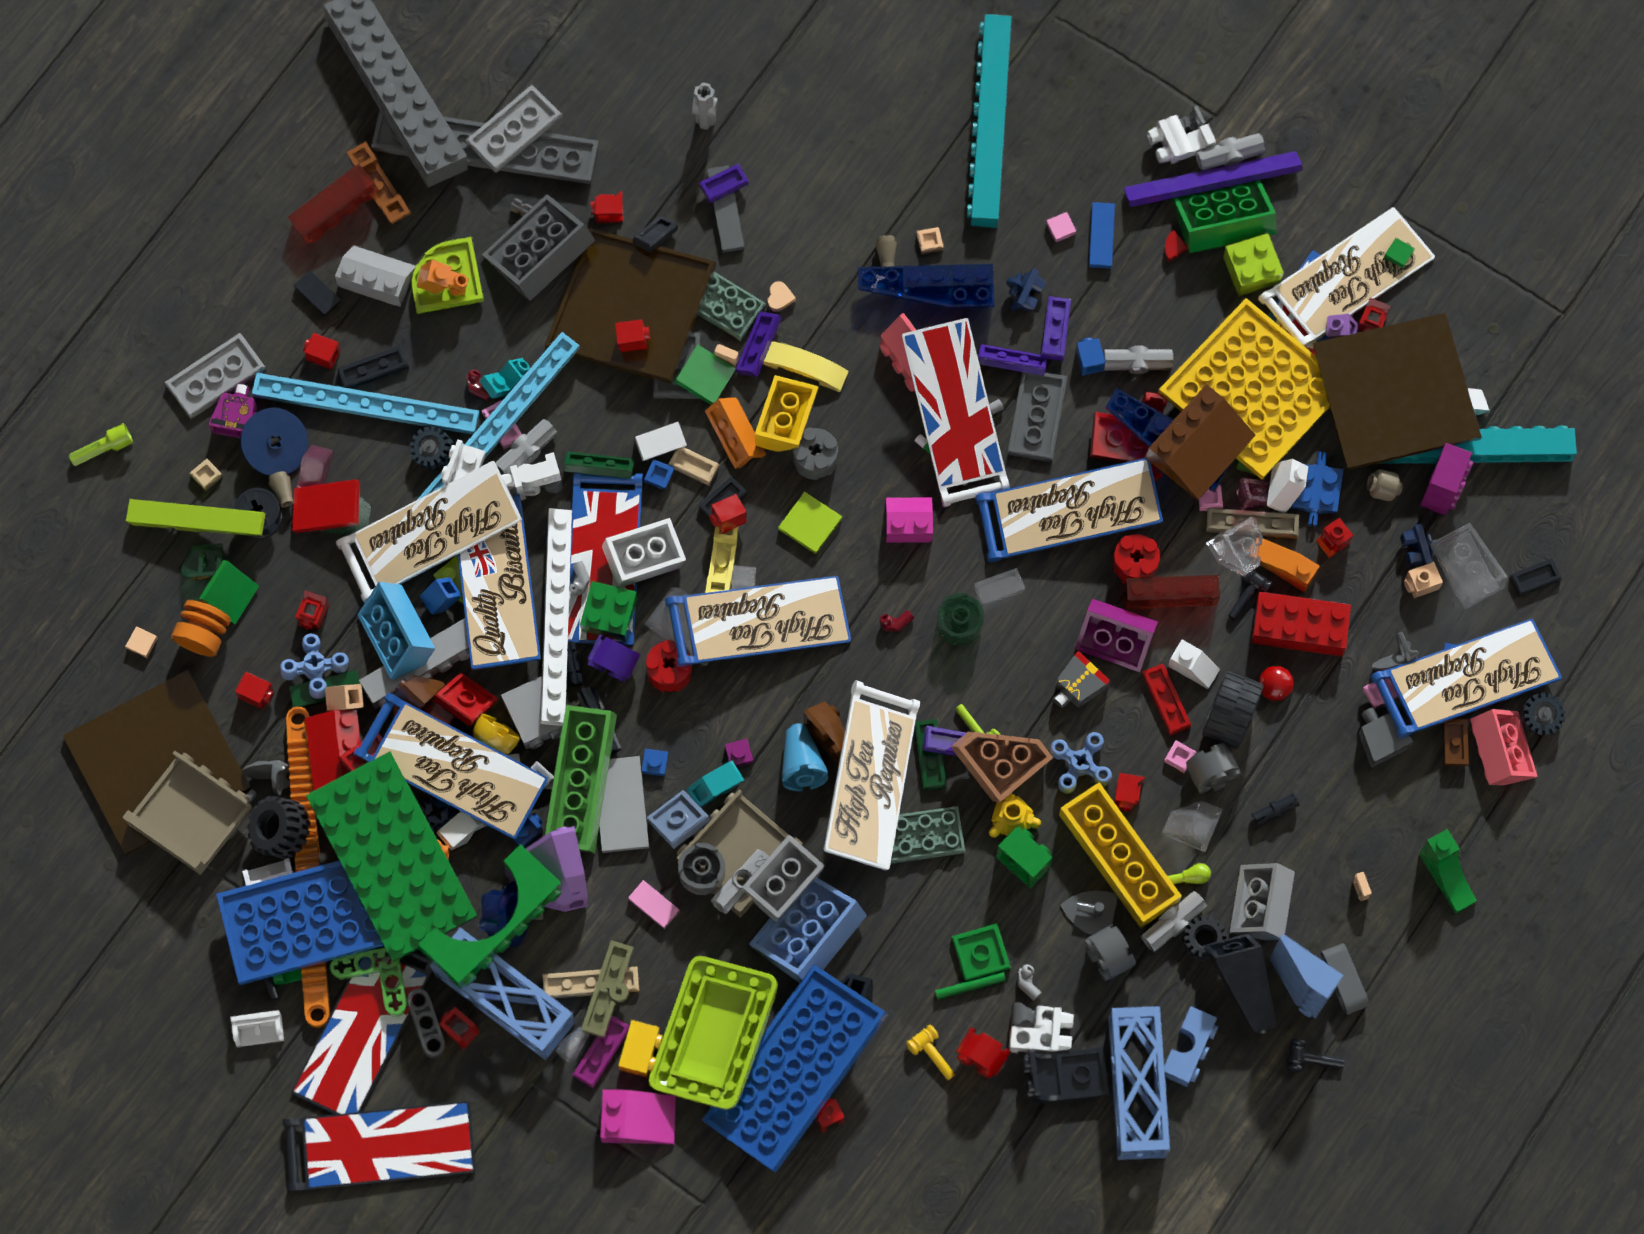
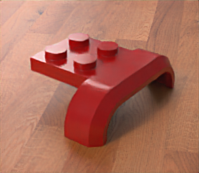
[1090,392,1168,482]

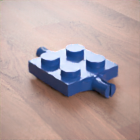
[1292,452,1343,527]

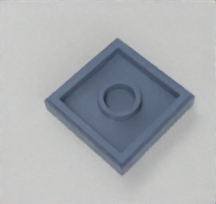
[647,790,711,849]

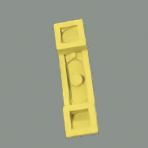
[763,342,849,392]
[705,527,739,593]

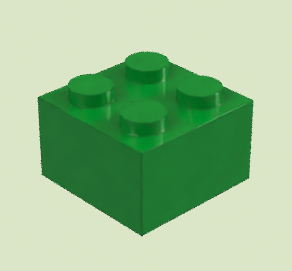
[580,581,638,642]
[996,826,1052,889]

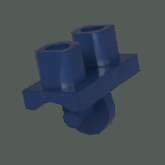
[1006,268,1046,312]
[1400,524,1441,567]

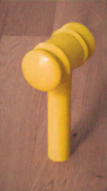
[906,1025,955,1080]

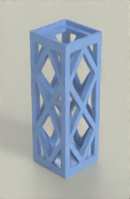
[430,928,575,1060]
[1108,1006,1170,1160]

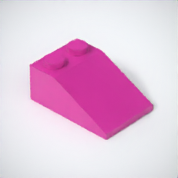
[601,1090,676,1144]

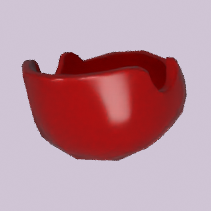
[1259,666,1294,701]

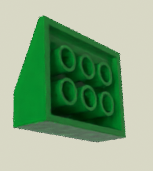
[1172,180,1277,253]

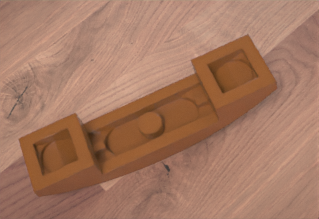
[346,142,411,224]

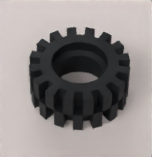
[1183,915,1227,961]

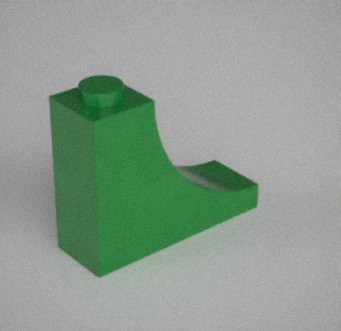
[1419,829,1477,914]

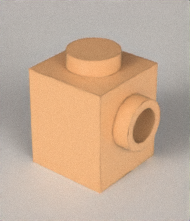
[1404,562,1443,598]
[325,684,363,711]

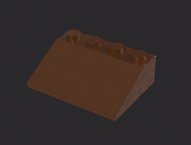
[1145,384,1256,501]

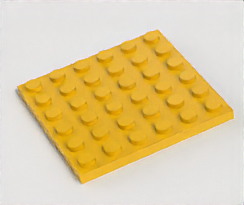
[1158,299,1330,480]

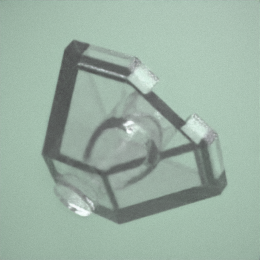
[1206,516,1263,576]
[1162,800,1223,852]

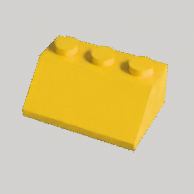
[755,375,818,452]

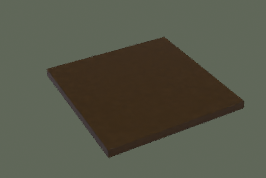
[544,228,717,384]
[1313,313,1482,470]
[62,670,252,856]

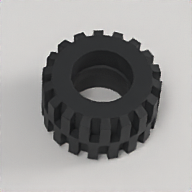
[247,796,311,859]

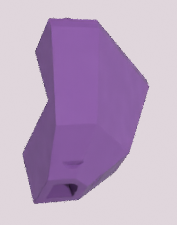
[505,827,588,912]

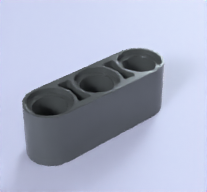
[1320,943,1369,1015]
[407,989,445,1058]

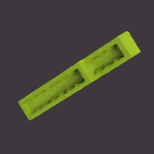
[126,499,266,536]

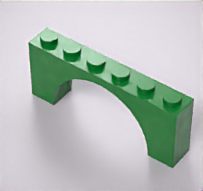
[418,844,562,989]

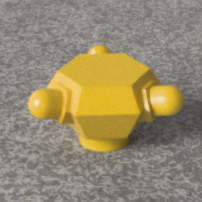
[989,793,1041,838]

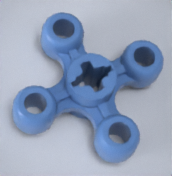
[280,634,349,699]
[1050,732,1112,794]

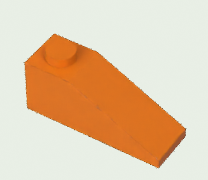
[1246,537,1320,592]

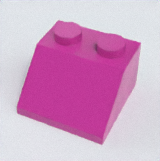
[886,498,933,543]

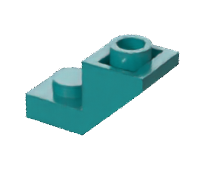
[479,358,530,398]
[686,761,744,808]

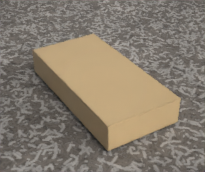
[668,447,719,486]

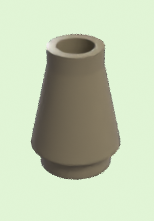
[875,235,897,270]
[268,471,294,507]

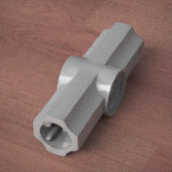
[692,83,718,129]
[1195,133,1265,171]
[1104,346,1173,374]
[496,419,557,475]
[711,849,769,914]
[1141,891,1207,952]

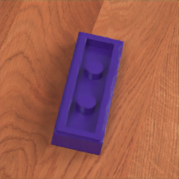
[1041,296,1071,361]
[735,312,782,377]
[978,344,1047,376]

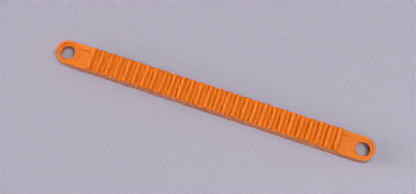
[286,707,330,1028]

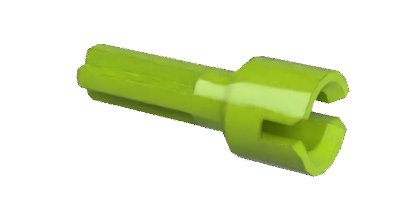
[69,423,133,466]

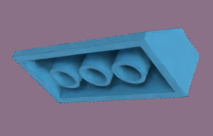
[358,582,435,680]

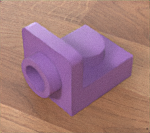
[1326,314,1357,338]

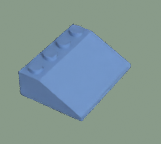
[749,878,867,983]
[1270,934,1343,1018]

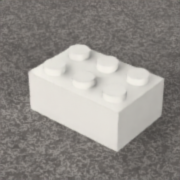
[602,518,686,588]

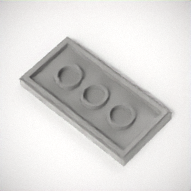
[466,85,562,173]
[165,333,266,419]
[599,756,649,853]

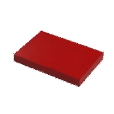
[292,479,360,533]

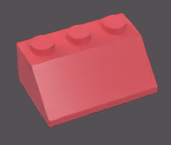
[879,313,916,392]
[1470,709,1538,785]

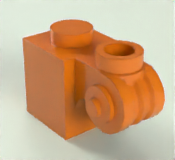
[416,260,469,296]

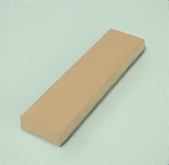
[543,967,639,999]

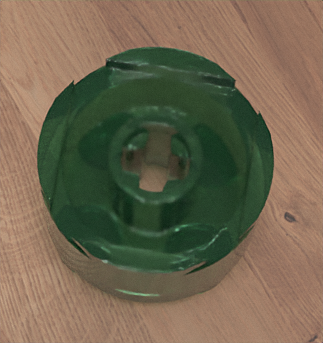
[937,593,984,645]

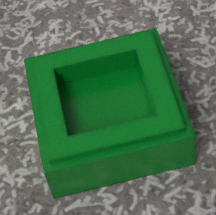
[1383,238,1415,269]

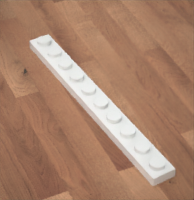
[541,508,572,726]

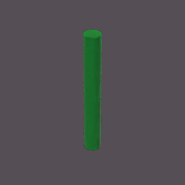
[935,972,1006,1000]

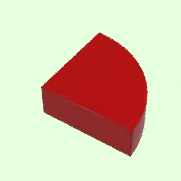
[1165,231,1187,262]

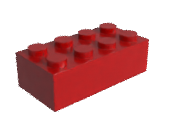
[1251,592,1351,656]

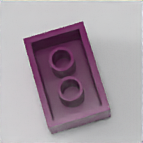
[1420,443,1473,515]

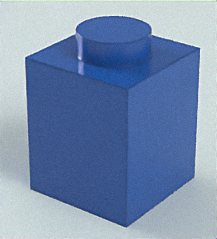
[1076,338,1105,376]
[420,577,462,615]

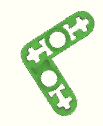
[330,948,407,1017]

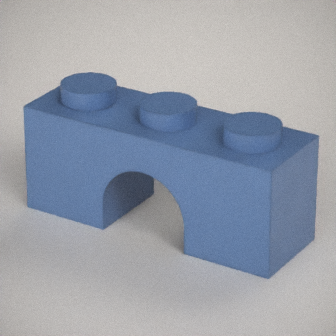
[1164,1006,1218,1087]

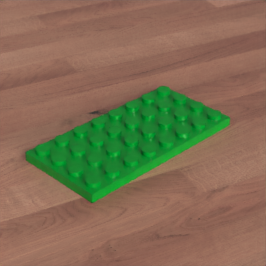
[306,751,478,962]

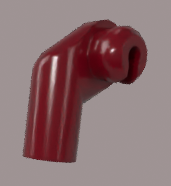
[466,370,490,401]
[879,610,914,631]

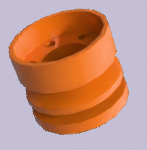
[170,600,231,657]

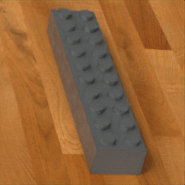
[324,0,467,187]

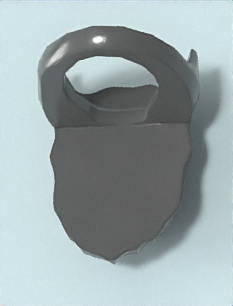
[1372,632,1419,671]
[242,760,290,796]

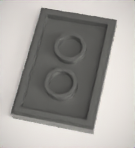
[653,333,700,399]

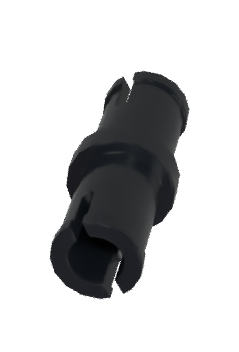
[1251,793,1300,827]

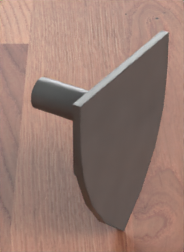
[1060,890,1118,935]

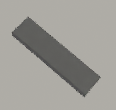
[707,165,745,253]

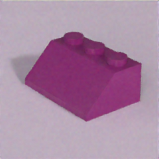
[1075,599,1158,672]

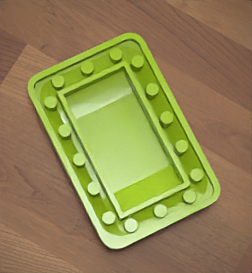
[649,956,778,1110]

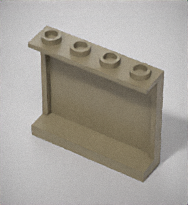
[122,751,252,875]
[677,789,803,918]

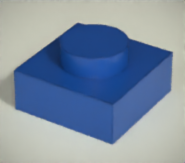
[644,459,674,490]
[642,749,669,776]

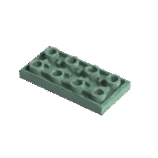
[698,272,766,341]
[890,806,965,864]

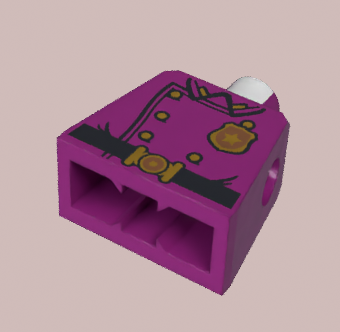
[209,384,257,438]

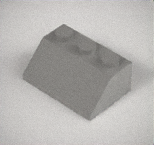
[335,246,416,307]
[742,835,825,923]
[1230,863,1295,940]

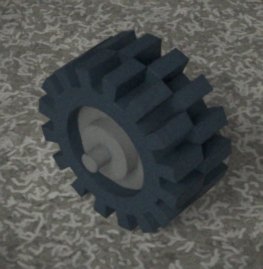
[410,426,453,471]
[1521,693,1566,735]

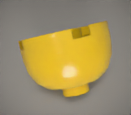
[473,714,521,755]

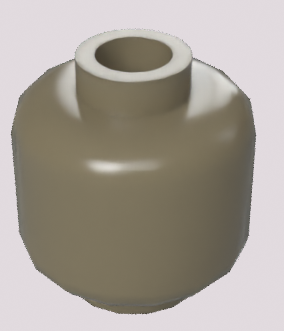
[1367,469,1403,501]

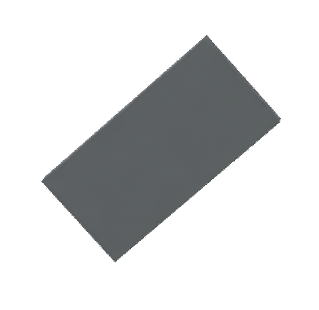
[1007,372,1068,462]

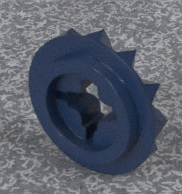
[420,796,456,832]

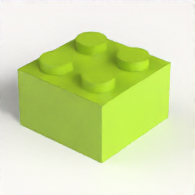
[1223,234,1284,296]

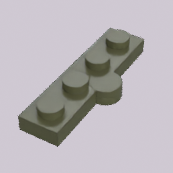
[581,940,634,1038]

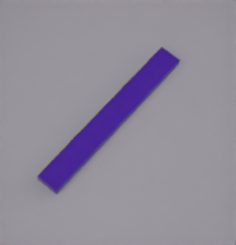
[1124,151,1302,207]

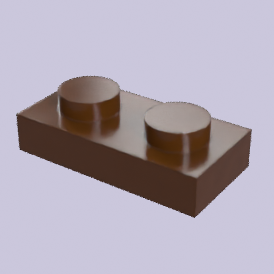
[1443,719,1469,767]

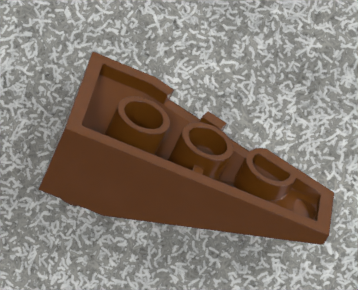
[803,701,845,766]

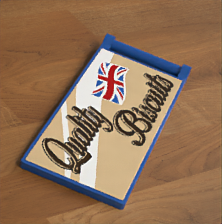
[458,494,541,670]

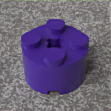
[587,634,641,682]

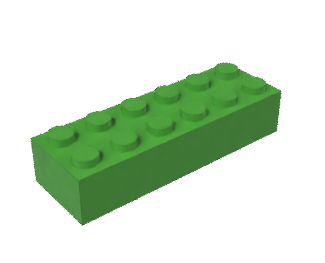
[545,705,617,854]

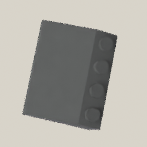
[482,195,595,301]

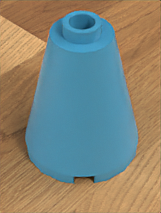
[782,723,828,791]

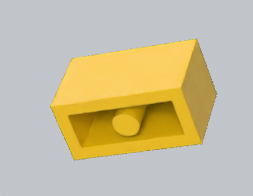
[619,1020,663,1077]

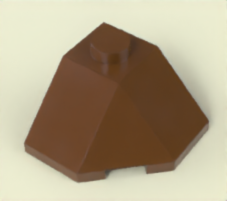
[393,675,445,716]

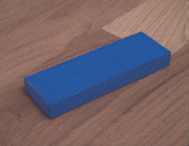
[1089,202,1115,269]

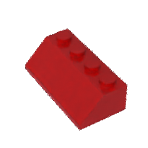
[304,710,361,792]

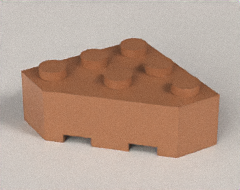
[950,732,1053,802]

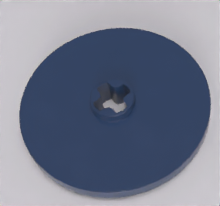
[240,408,308,476]

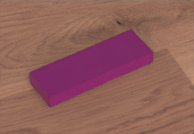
[573,1015,630,1088]

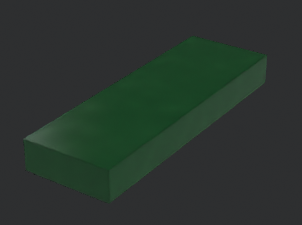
[563,451,635,479]
[289,670,363,708]
[915,719,947,791]

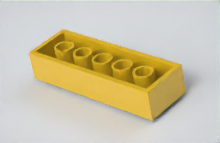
[1059,783,1182,928]

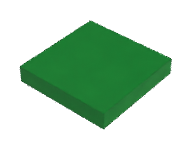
[675,345,736,405]
[199,560,259,624]
[952,923,1011,982]

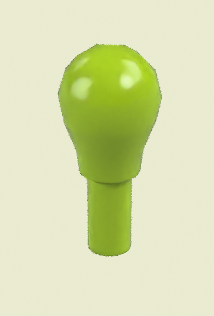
[1168,863,1211,884]

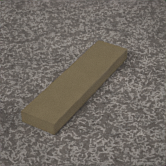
[1206,508,1299,539]

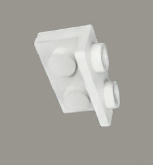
[441,440,486,486]

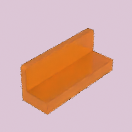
[705,398,766,468]

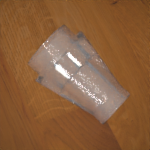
[556,1026,590,1062]

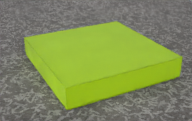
[778,492,842,554]

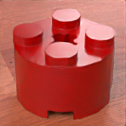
[1112,534,1160,586]
[646,640,693,692]
[955,1027,1011,1079]

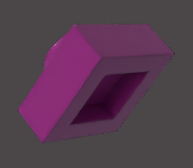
[725,739,753,767]

